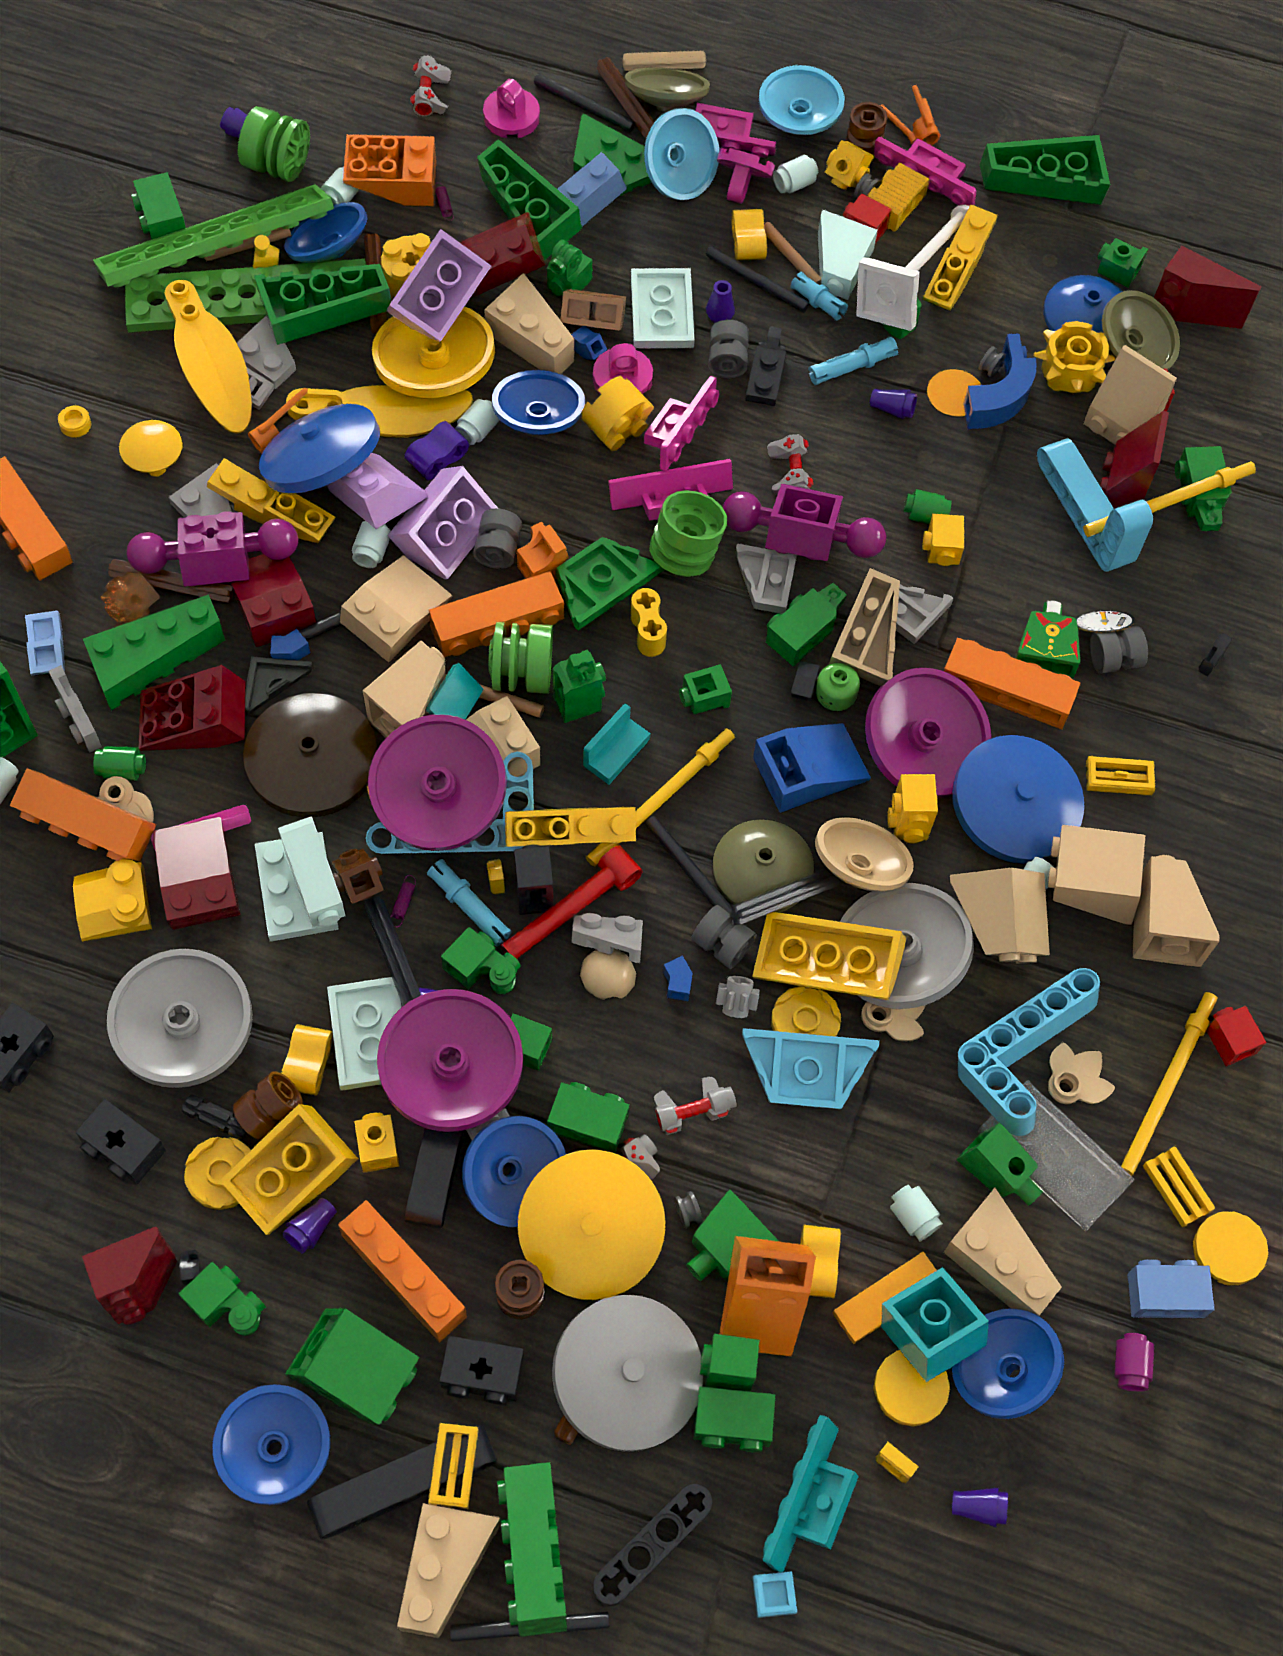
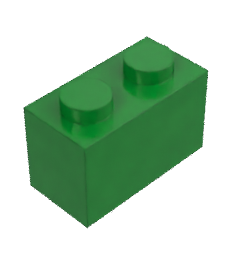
[131,172,186,240]
[547,1082,630,1154]
[700,1334,760,1392]
[694,1387,775,1452]

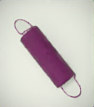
[435,183,454,220]
[391,875,416,927]

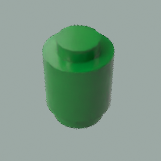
[903,489,952,524]
[93,746,146,781]

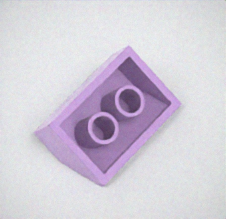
[387,229,491,342]
[327,453,428,529]
[387,466,498,579]

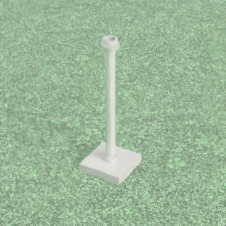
[856,205,969,331]

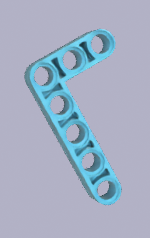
[1037,438,1153,572]
[366,751,534,854]
[958,968,1100,1136]

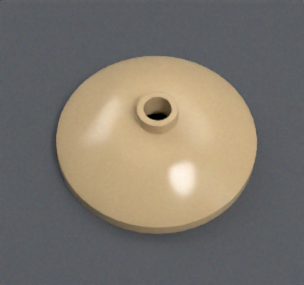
[815,818,914,891]

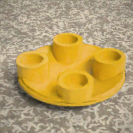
[119,420,183,477]

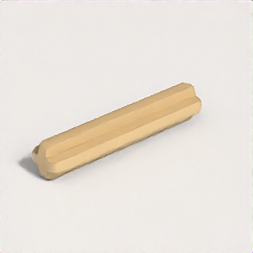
[623,51,706,71]

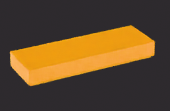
[832,1252,937,1344]

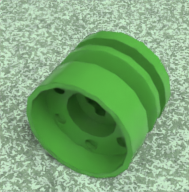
[238,106,310,182]
[650,490,727,577]
[488,622,553,694]

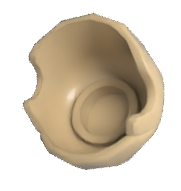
[580,948,636,1000]

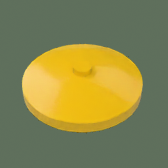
[372,307,495,398]
[518,1150,665,1300]

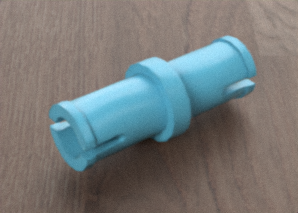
[791,272,848,320]

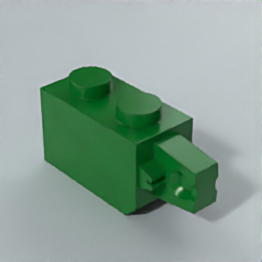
[1175,446,1232,531]
[766,583,847,666]
[553,650,606,723]

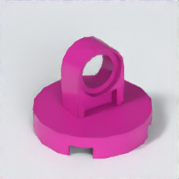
[483,79,540,138]
[717,148,775,204]
[593,343,653,394]

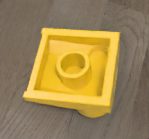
[73,859,152,941]

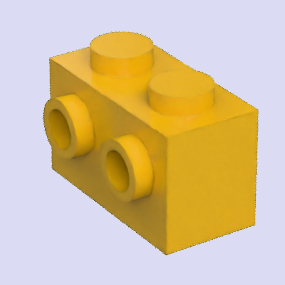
[887,774,938,843]

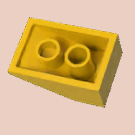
[219,1104,358,1235]

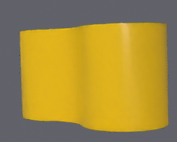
[732,209,767,260]
[631,588,667,657]
[282,1024,333,1096]
[800,1225,840,1298]

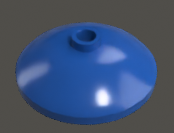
[284,202,367,263]
[1043,275,1123,333]
[492,370,585,435]
[462,1116,566,1227]
[952,1309,1064,1419]
[213,1385,330,1505]

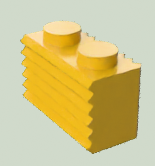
[868,162,929,232]

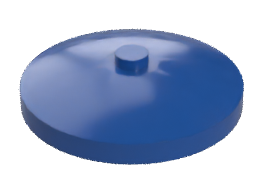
[259,404,380,493]
[952,735,1084,864]

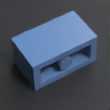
[558,152,627,226]
[1128,1260,1214,1318]

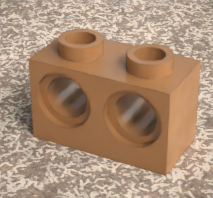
[560,289,627,331]

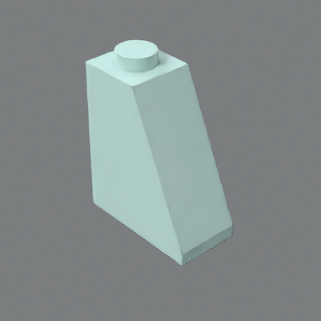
[818,210,877,300]
[278,816,345,927]

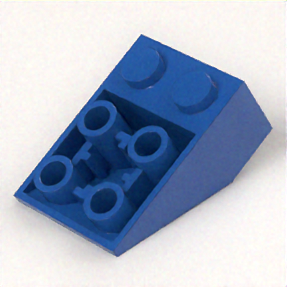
[753,723,871,813]

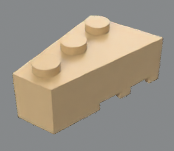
[484,273,574,374]
[829,568,900,686]
[944,1188,1061,1316]
[397,1503,501,1638]

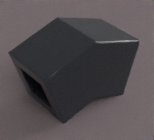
[791,661,820,702]

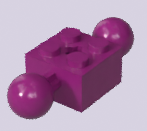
[722,483,886,561]
[126,511,298,587]

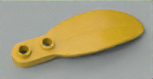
[165,280,252,433]
[286,385,473,437]

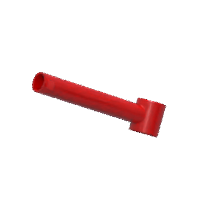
[500,845,643,959]

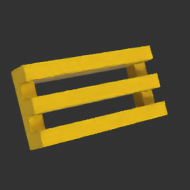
[1086,756,1155,795]
[1143,1146,1215,1228]
[428,1423,479,1509]

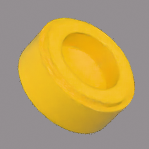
[58,406,91,437]

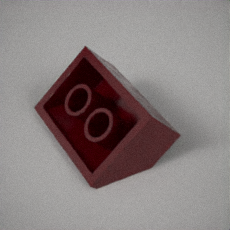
[459,212,545,298]
[82,1226,177,1325]

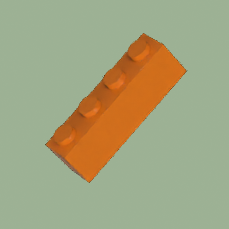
[0,456,73,581]
[429,571,564,657]
[944,637,1081,730]
[10,768,157,862]
[338,1200,467,1343]

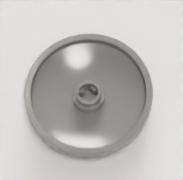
[840,883,974,1009]
[107,949,253,1088]
[552,1295,703,1451]

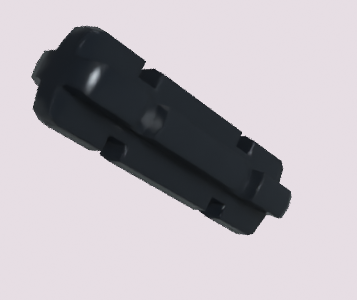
[181,1095,247,1140]

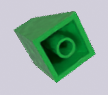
[285,1308,419,1425]

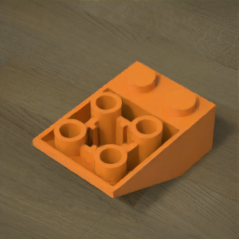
[343,135,436,206]
[720,1236,816,1356]

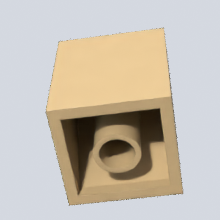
[363,641,446,738]
[1047,825,1145,925]
[1133,855,1219,967]
[950,868,1050,964]

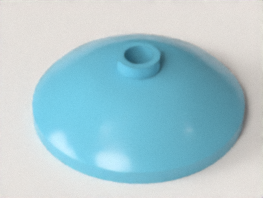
[759,65,845,135]
[644,108,719,200]

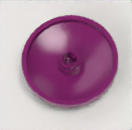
[865,668,991,798]
[368,715,507,851]
[377,989,523,1132]

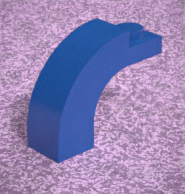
[963,334,1037,429]

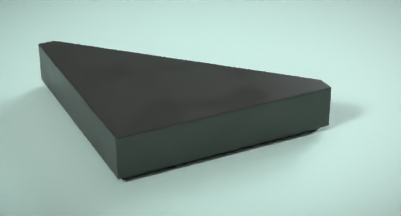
[245,657,313,715]

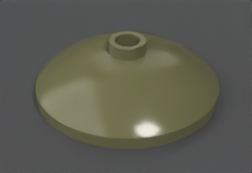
[625,67,710,112]
[1102,290,1180,369]
[713,820,814,915]

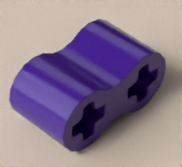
[405,421,470,480]

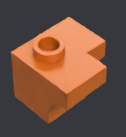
[517,522,569,579]

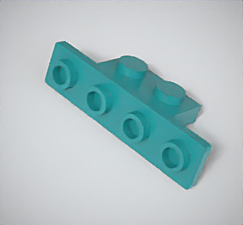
[763,1415,859,1573]

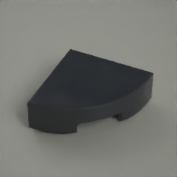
[1198,633,1232,677]
[180,1250,200,1287]

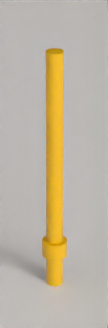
[1083,461,1256,537]
[586,728,735,867]
[1120,992,1218,1176]

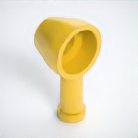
[253,235,279,268]

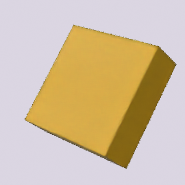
[875,1442,919,1483]

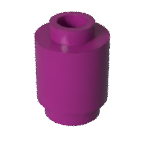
[1114,1333,1154,1392]

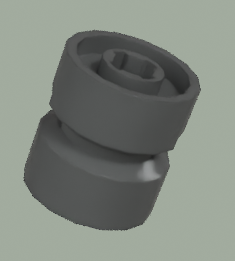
[708,320,749,378]
[473,508,522,569]
[1090,626,1148,674]
[691,905,757,969]

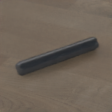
[730,868,843,925]
[364,896,421,1006]

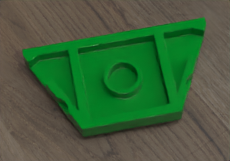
[573,114,652,195]
[555,537,664,630]

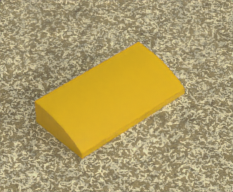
[753,912,906,1000]

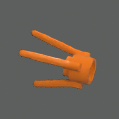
[880,85,940,146]
[248,387,308,454]

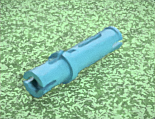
[808,337,898,385]
[427,859,512,947]

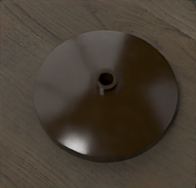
[243,693,378,818]

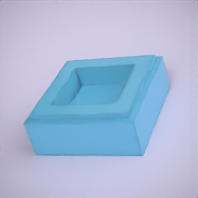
[752,1572,797,1618]

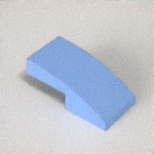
[25,610,65,675]

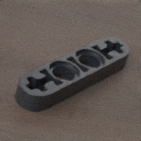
[593,1484,712,1606]

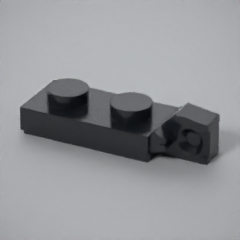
[745,326,786,406]

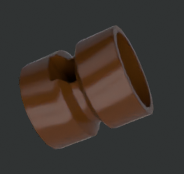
[846,102,888,157]
[233,1071,303,1139]
[495,1260,544,1320]

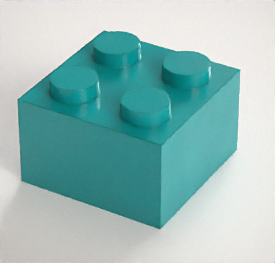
[881,1267,989,1382]

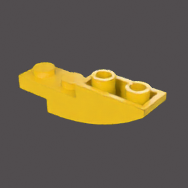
[923,204,998,310]
[207,458,335,543]
[505,807,636,847]

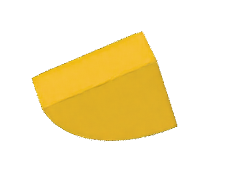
[487,859,505,894]

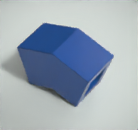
[571,326,607,360]
[271,629,310,660]
[663,956,693,1001]

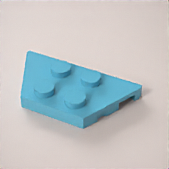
[742,1028,879,1109]

